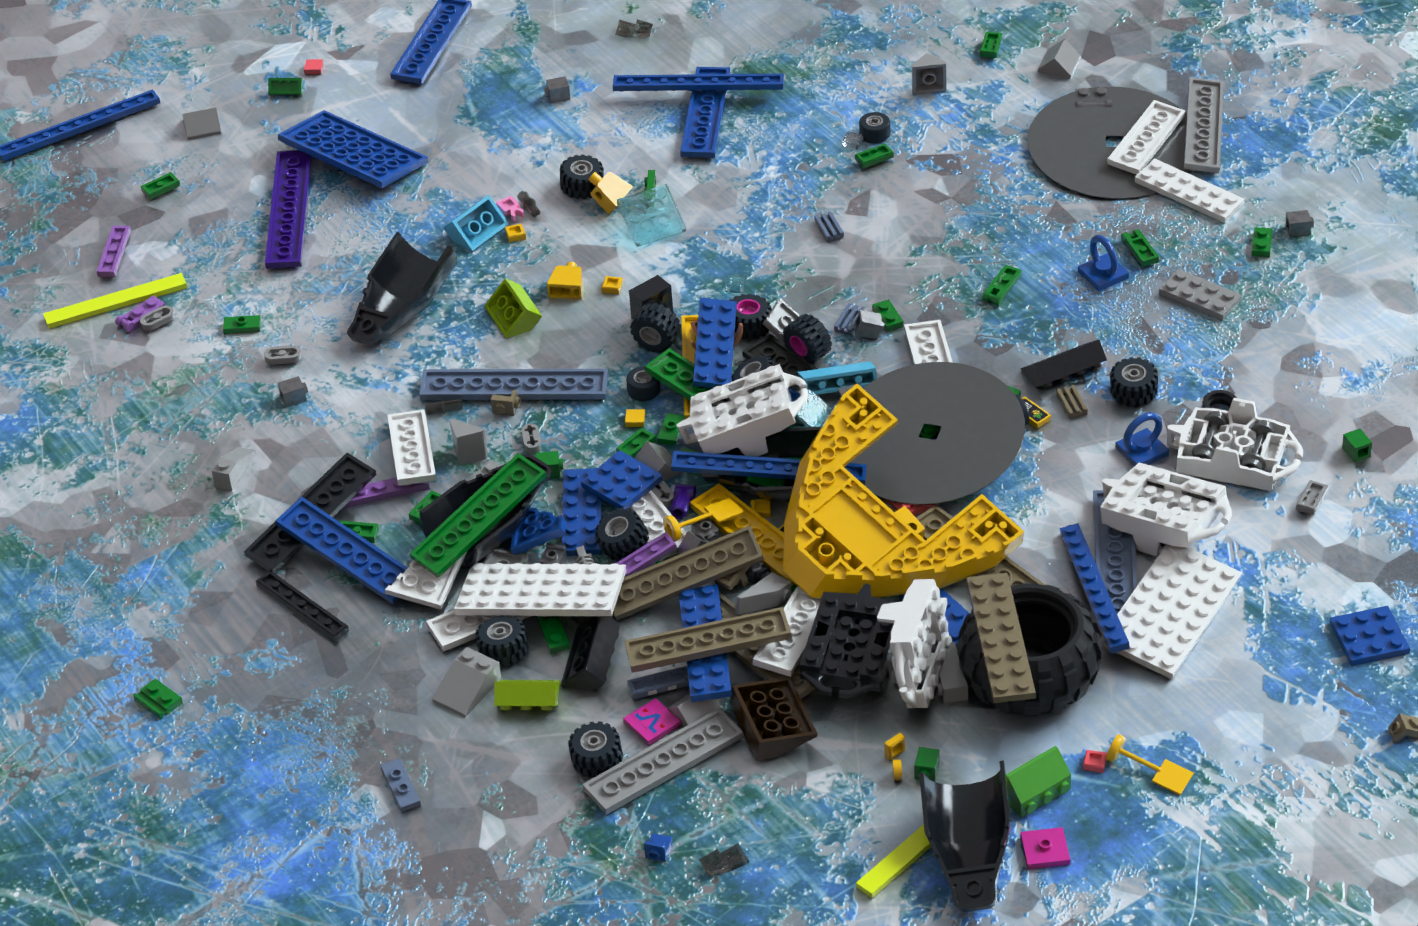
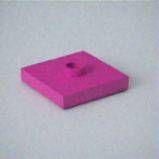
[1020,827,1070,869]

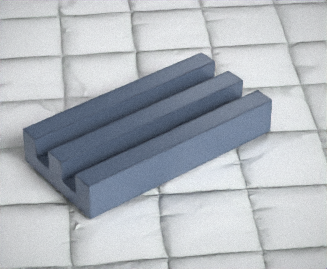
[815,211,844,242]
[834,303,865,335]

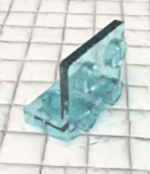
[795,389,836,427]

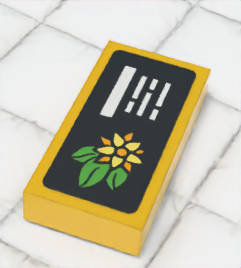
[1022,397,1051,429]

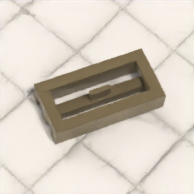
[1056,385,1088,419]

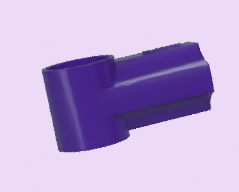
[670,483,696,519]

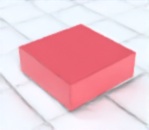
[304,59,324,74]
[1083,750,1107,773]

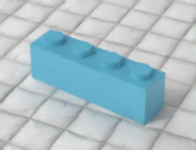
[798,361,877,396]

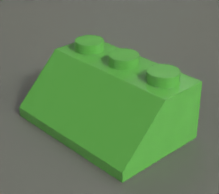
[1006,746,1071,818]

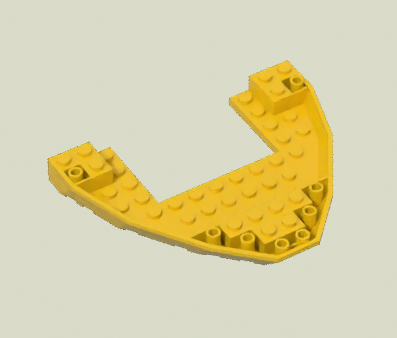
[783,384,1024,598]

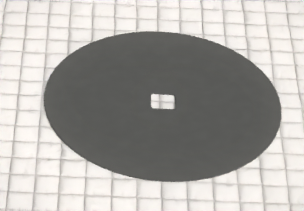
[1028,87,1192,199]
[850,362,1025,505]

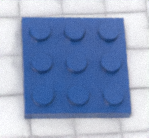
[581,450,663,510]
[1330,606,1410,666]

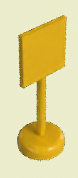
[663,498,744,542]
[1106,734,1194,795]

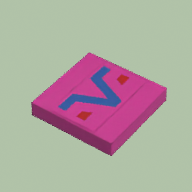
[623,698,681,746]

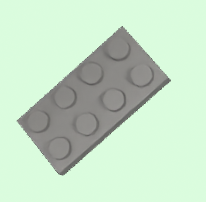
[1159,268,1242,321]

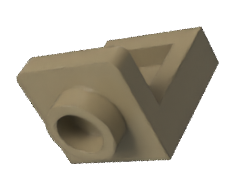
[491,390,521,416]
[1388,713,1418,742]

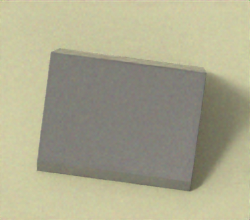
[1038,39,1081,78]
[912,53,947,95]
[182,107,222,140]
[450,418,488,465]
[634,441,683,481]
[667,693,723,727]

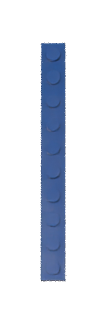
[612,73,784,92]
[0,89,160,161]
[671,451,867,485]
[1059,523,1130,654]

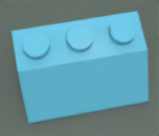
[443,195,509,252]

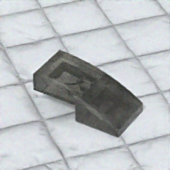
[615,19,653,38]
[699,843,749,877]

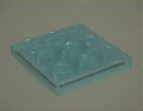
[617,184,686,247]

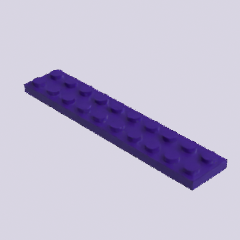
[265,150,312,269]

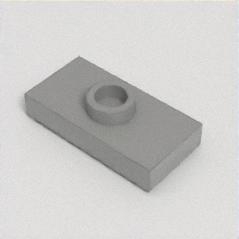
[1296,480,1328,515]

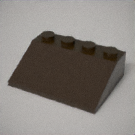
[729,677,818,761]

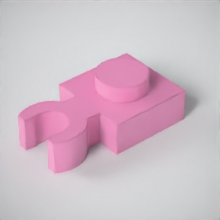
[496,196,524,222]

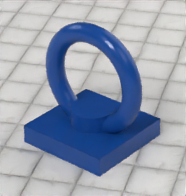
[1078,235,1129,291]
[1115,412,1169,466]

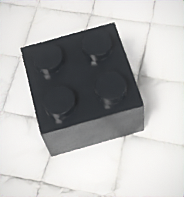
[629,275,673,319]

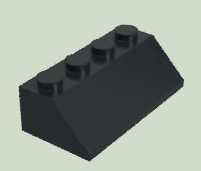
[1020,339,1107,389]
[560,616,620,691]

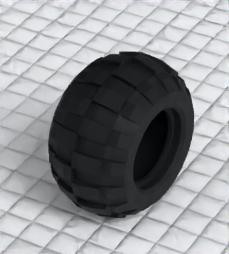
[957,583,1102,716]

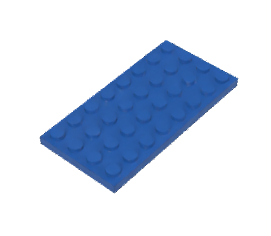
[278,110,428,188]

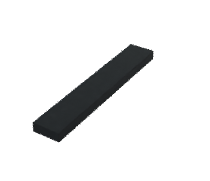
[256,570,349,642]

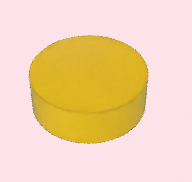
[892,759,902,781]

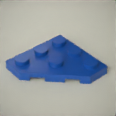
[510,507,567,555]

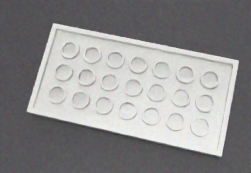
[1101,544,1242,679]
[454,563,626,616]

